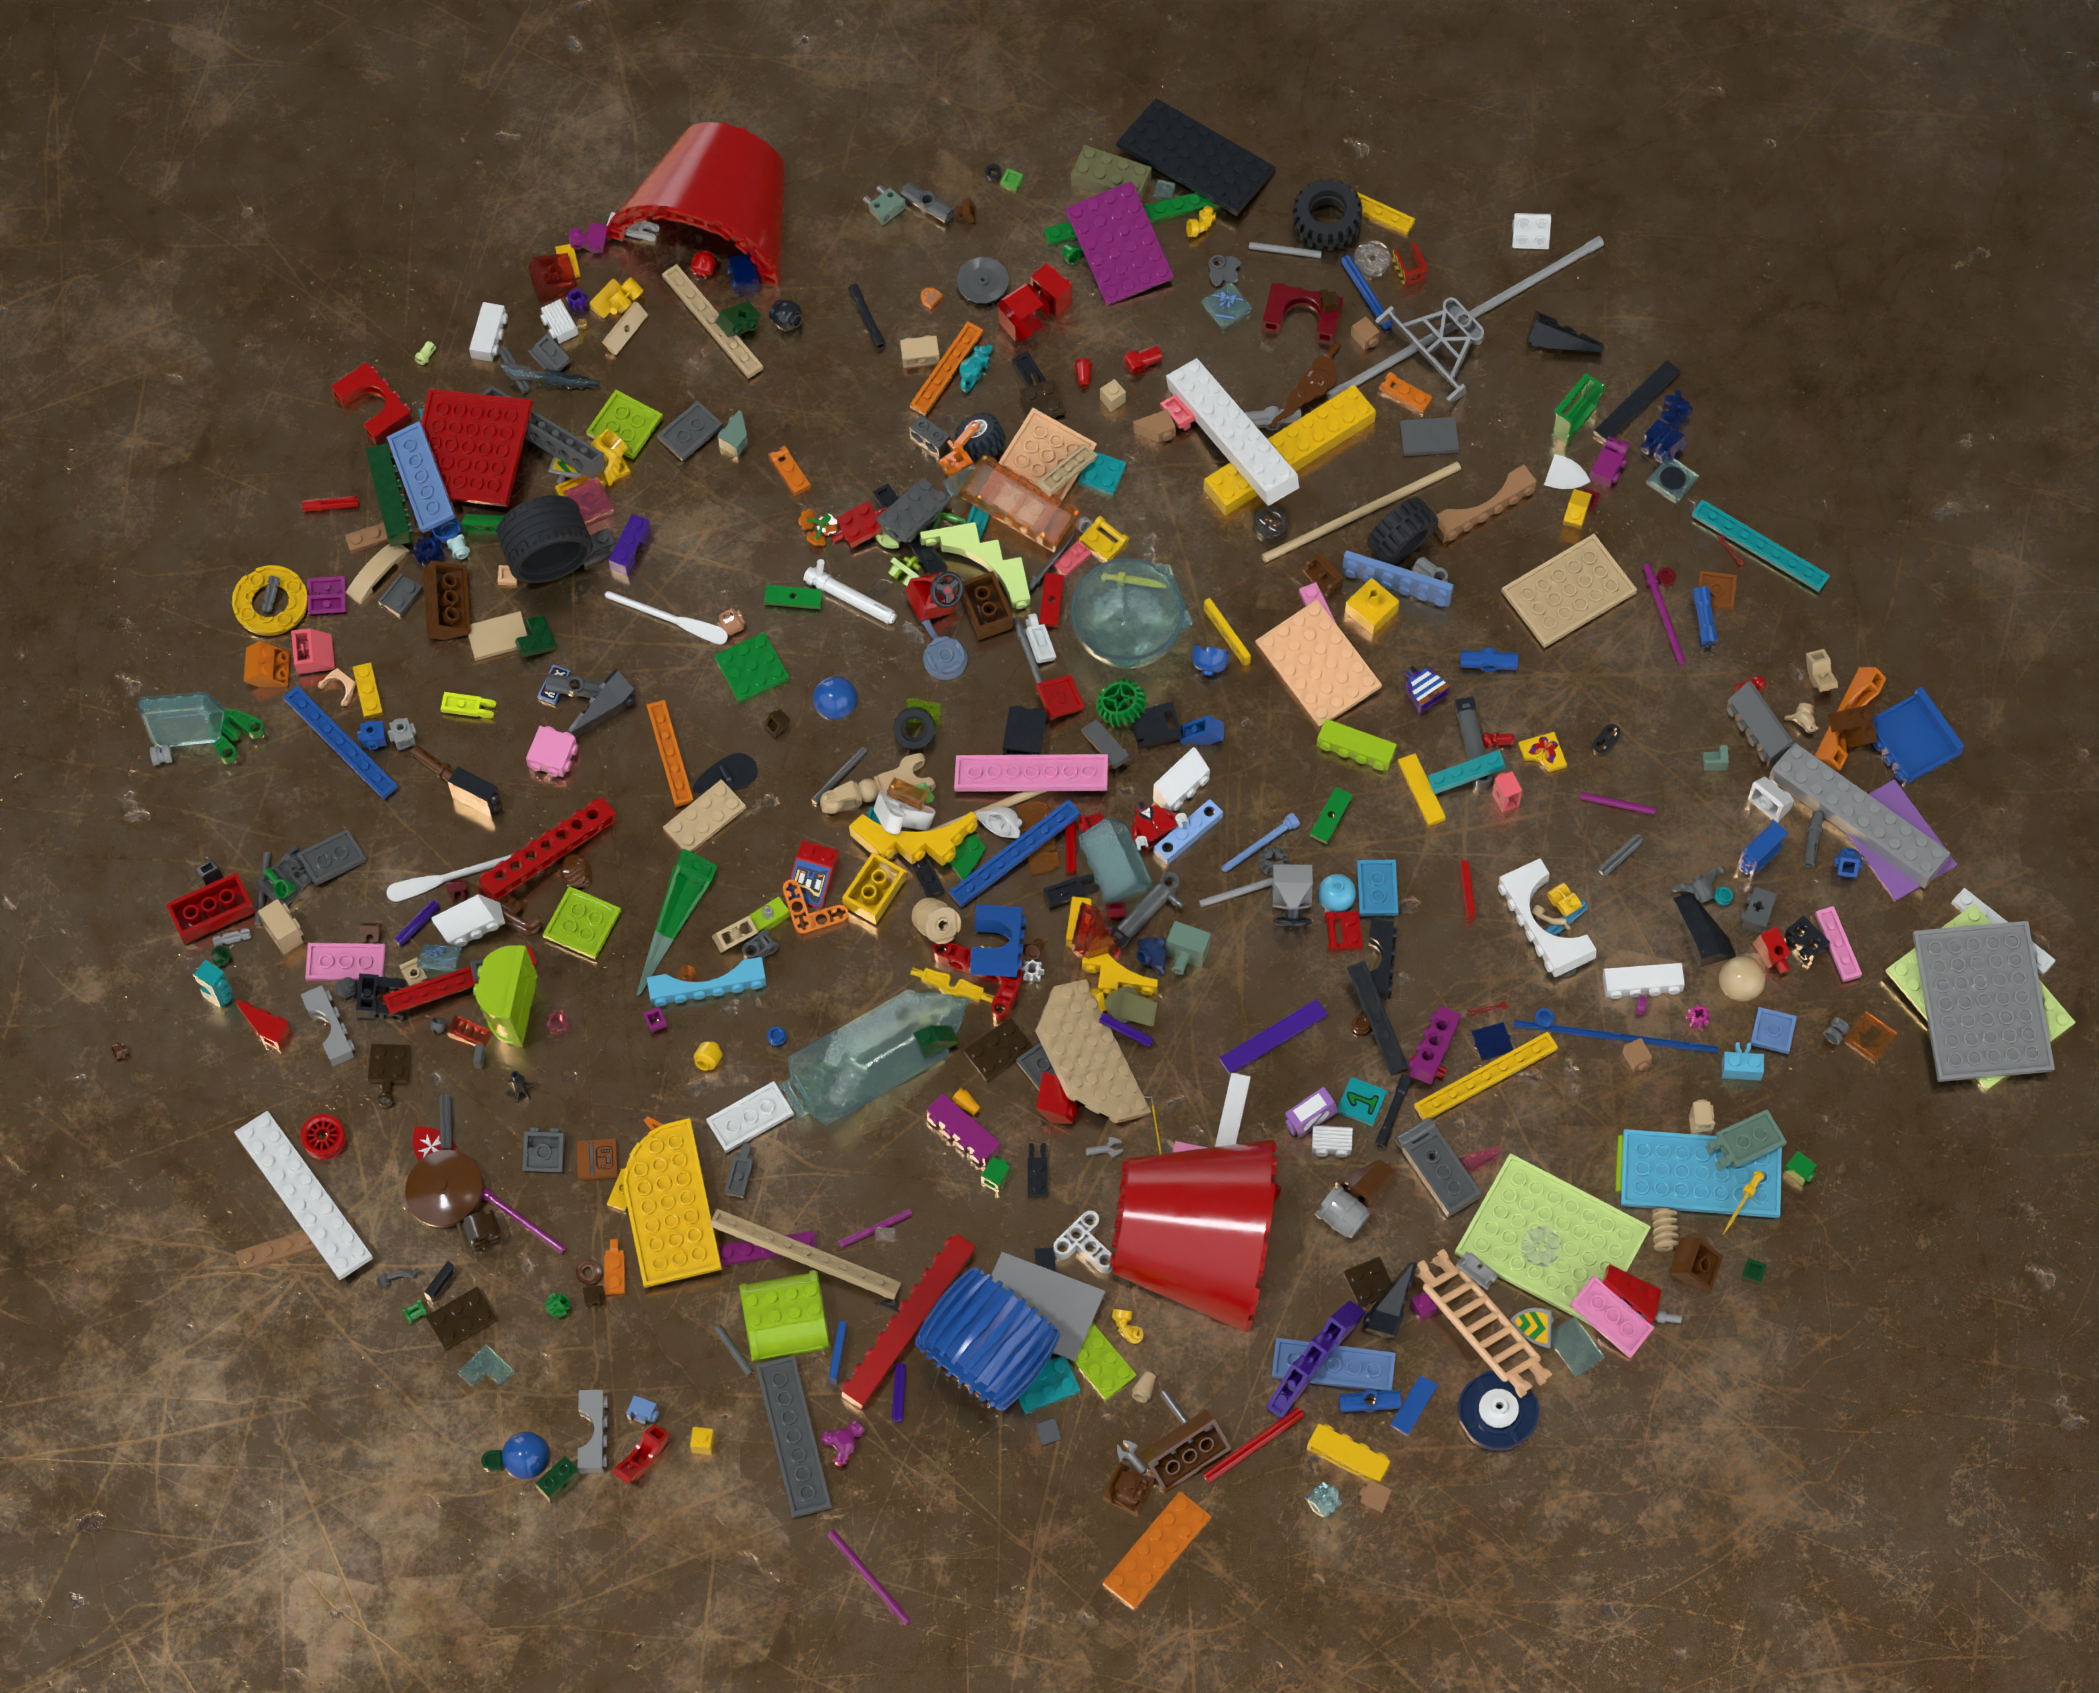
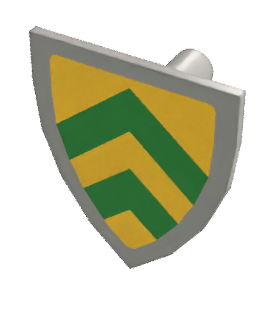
[548,456,585,484]
[1510,1307,1554,1348]

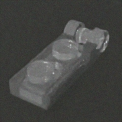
[824,1056,868,1109]

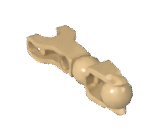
[820,753,936,814]

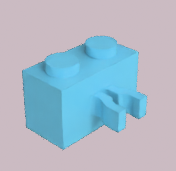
[1722,1042,1764,1081]

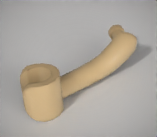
[1531,905,1571,930]

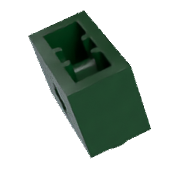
[716,301,761,338]
[535,1456,581,1503]

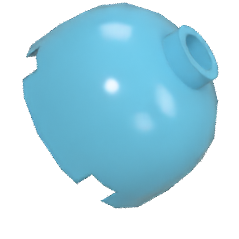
[1317,874,1356,913]

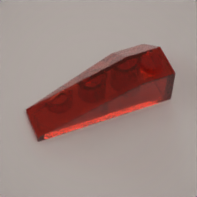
[1072,902,1117,959]

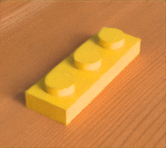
[353,662,383,719]

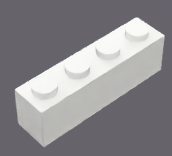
[1603,963,1685,999]

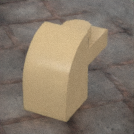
[1806,649,1838,692]

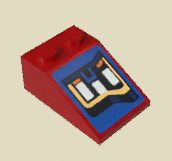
[787,840,840,910]

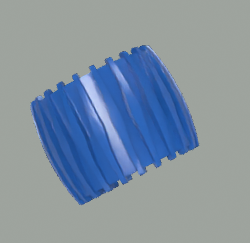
[915,1267,1060,1411]

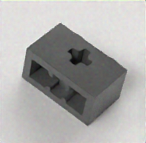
[1740,887,1777,934]

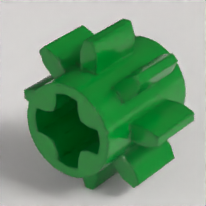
[545,1292,570,1317]

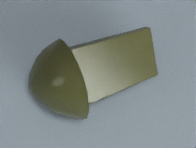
[1104,986,1157,1026]

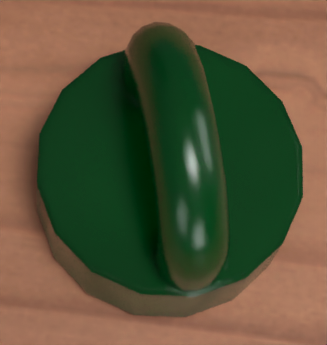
[211,945,231,967]

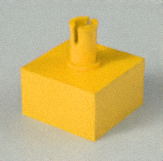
[1345,578,1399,635]

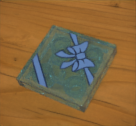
[1201,282,1253,329]
[417,943,462,972]

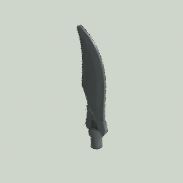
[1027,530,1075,590]

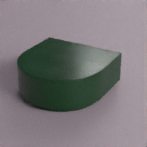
[481,1450,502,1472]

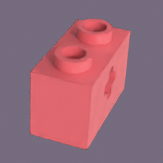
[1492,771,1522,813]

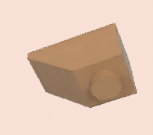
[1133,409,1176,442]

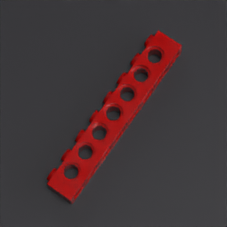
[479,797,616,901]

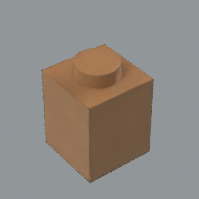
[1351,316,1380,350]
[1622,1038,1653,1072]
[1359,1480,1392,1513]

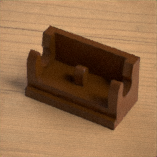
[1303,551,1344,597]

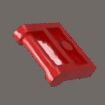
[1324,911,1363,952]

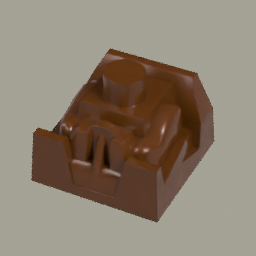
[1102,1462,1156,1517]

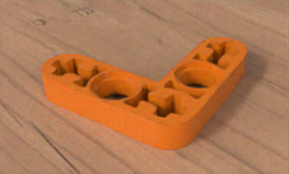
[783,880,848,934]

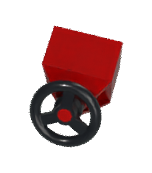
[905,571,964,622]

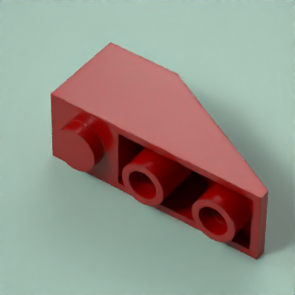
[236,1000,291,1050]

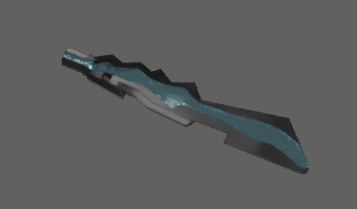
[500,362,600,389]

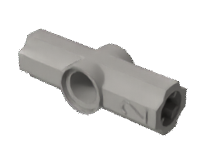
[1245,406,1301,430]

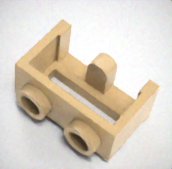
[1689,1099,1715,1136]

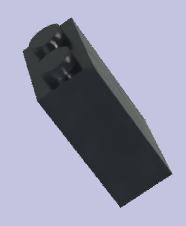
[1003,706,1047,755]
[448,767,502,817]

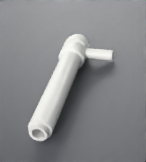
[803,559,897,624]

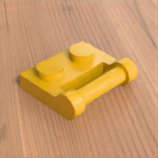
[1079,516,1129,563]

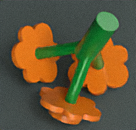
[798,509,838,546]

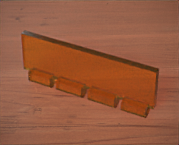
[1017,801,1061,876]

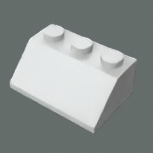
[1153,747,1210,812]
[432,894,505,947]

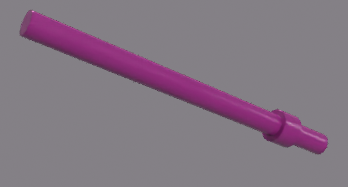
[1643,563,1686,665]
[482,1188,566,1254]
[828,1530,911,1626]

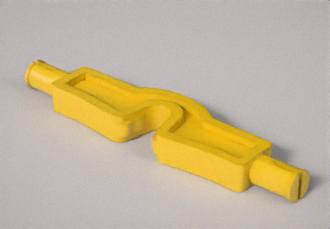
[910,967,995,1003]

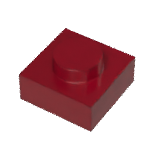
[1106,902,1126,919]

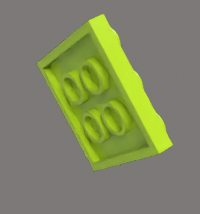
[586,390,663,460]
[543,886,621,959]

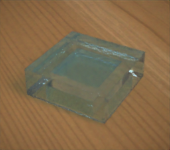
[1154,180,1175,200]

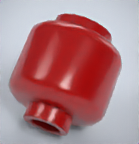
[690,250,716,279]

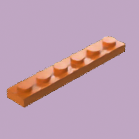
[910,321,983,416]
[646,700,694,807]

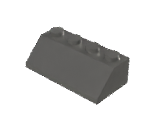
[1727,680,1792,766]

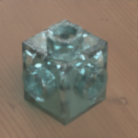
[1305,1482,1342,1518]

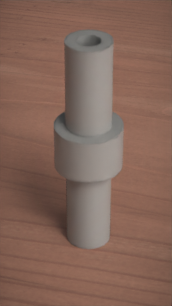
[1641,1310,1682,1324]

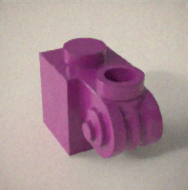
[568,222,608,253]

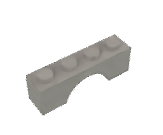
[300,985,355,1067]
[577,1390,608,1474]

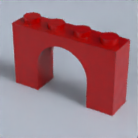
[331,362,412,446]

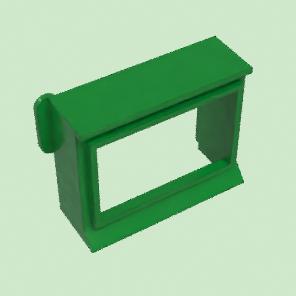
[1551,373,1606,446]

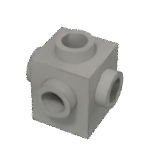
[388,718,416,750]

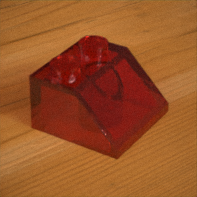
[528,253,578,299]

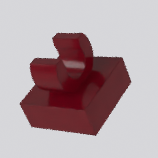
[446,879,468,900]

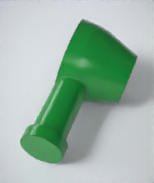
[1061,244,1083,265]
[264,868,296,899]

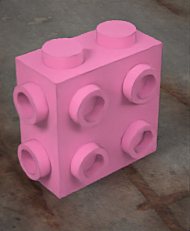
[526,726,578,777]

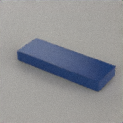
[829,1321,848,1385]
[1390,1375,1438,1436]

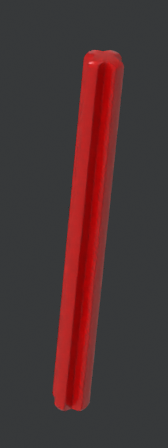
[1203,1407,1304,1483]

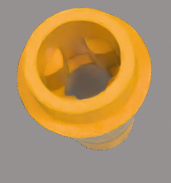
[951,1088,981,1116]

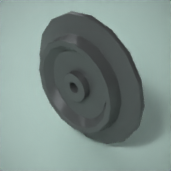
[957,257,1009,304]

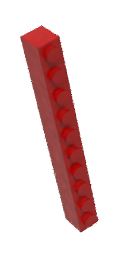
[841,1233,976,1410]

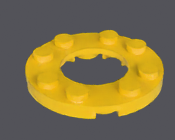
[232,565,308,636]

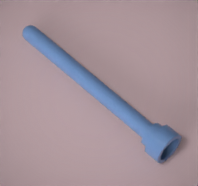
[1221,813,1300,872]

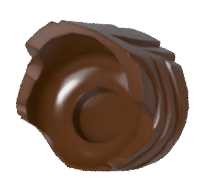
[560,854,592,888]

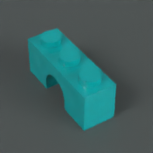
[193,960,233,1008]

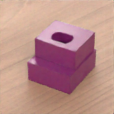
[643,1007,667,1032]

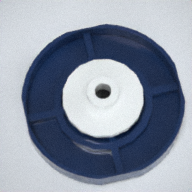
[1457,1371,1539,1451]

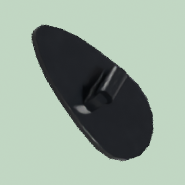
[693,753,757,795]

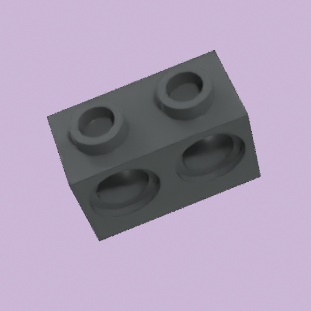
[910,415,950,458]

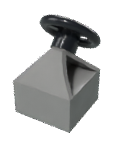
[1272,865,1313,926]

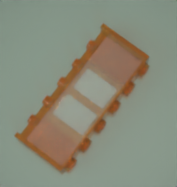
[959,454,1079,553]

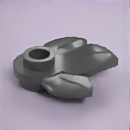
[1209,255,1241,286]

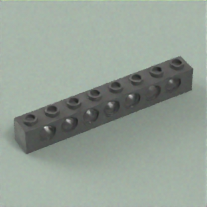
[482,386,605,479]

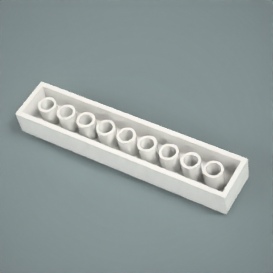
[1166,358,1299,506]

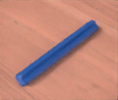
[1341,255,1393,330]

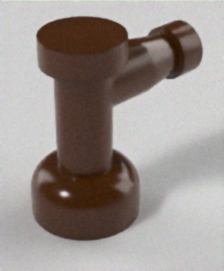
[1023,938,1045,960]

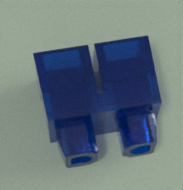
[1641,419,1687,463]

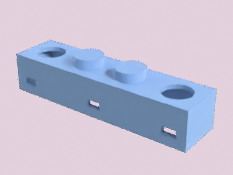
[1154,799,1223,865]

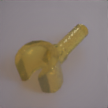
[576,318,588,345]

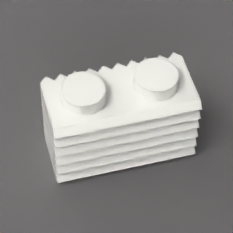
[540,299,578,344]
[1312,1125,1353,1158]

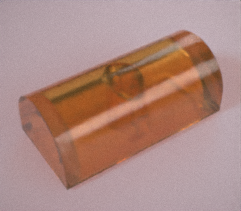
[886,777,929,811]

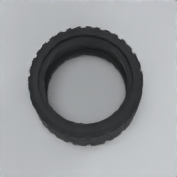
[496,495,593,583]

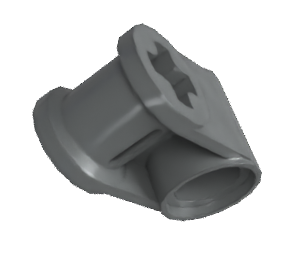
[742,930,779,960]

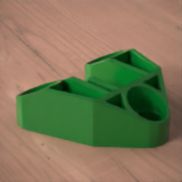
[207,709,265,764]

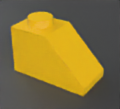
[1563,489,1592,530]

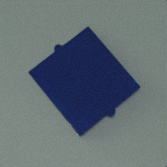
[1471,1022,1513,1061]

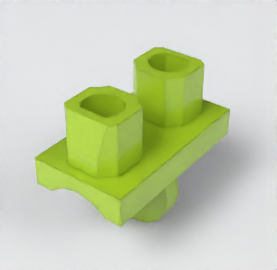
[888,556,921,586]

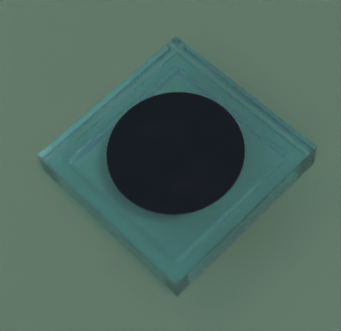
[1646,455,1699,504]

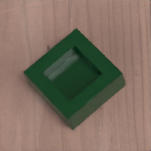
[1741,1258,1767,1285]

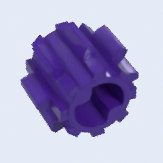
[566,289,588,312]

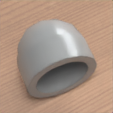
[1075,516,1092,533]

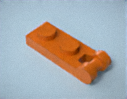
[1379,372,1433,414]
[768,445,811,496]

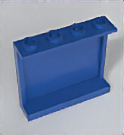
[1873,687,1965,786]

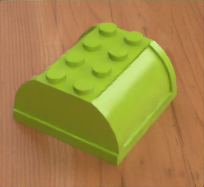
[474,945,538,1047]
[739,1270,831,1363]

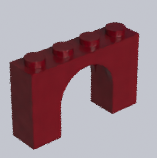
[1262,283,1343,344]

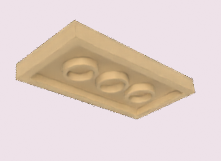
[663,780,746,852]

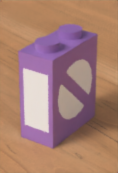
[1285,1087,1338,1139]

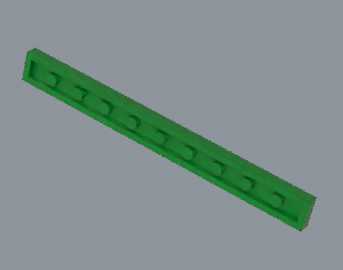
[1044,193,1220,247]

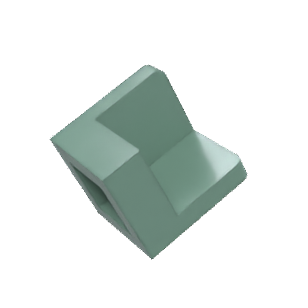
[1703,745,1729,771]

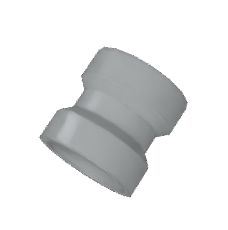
[150,744,173,766]

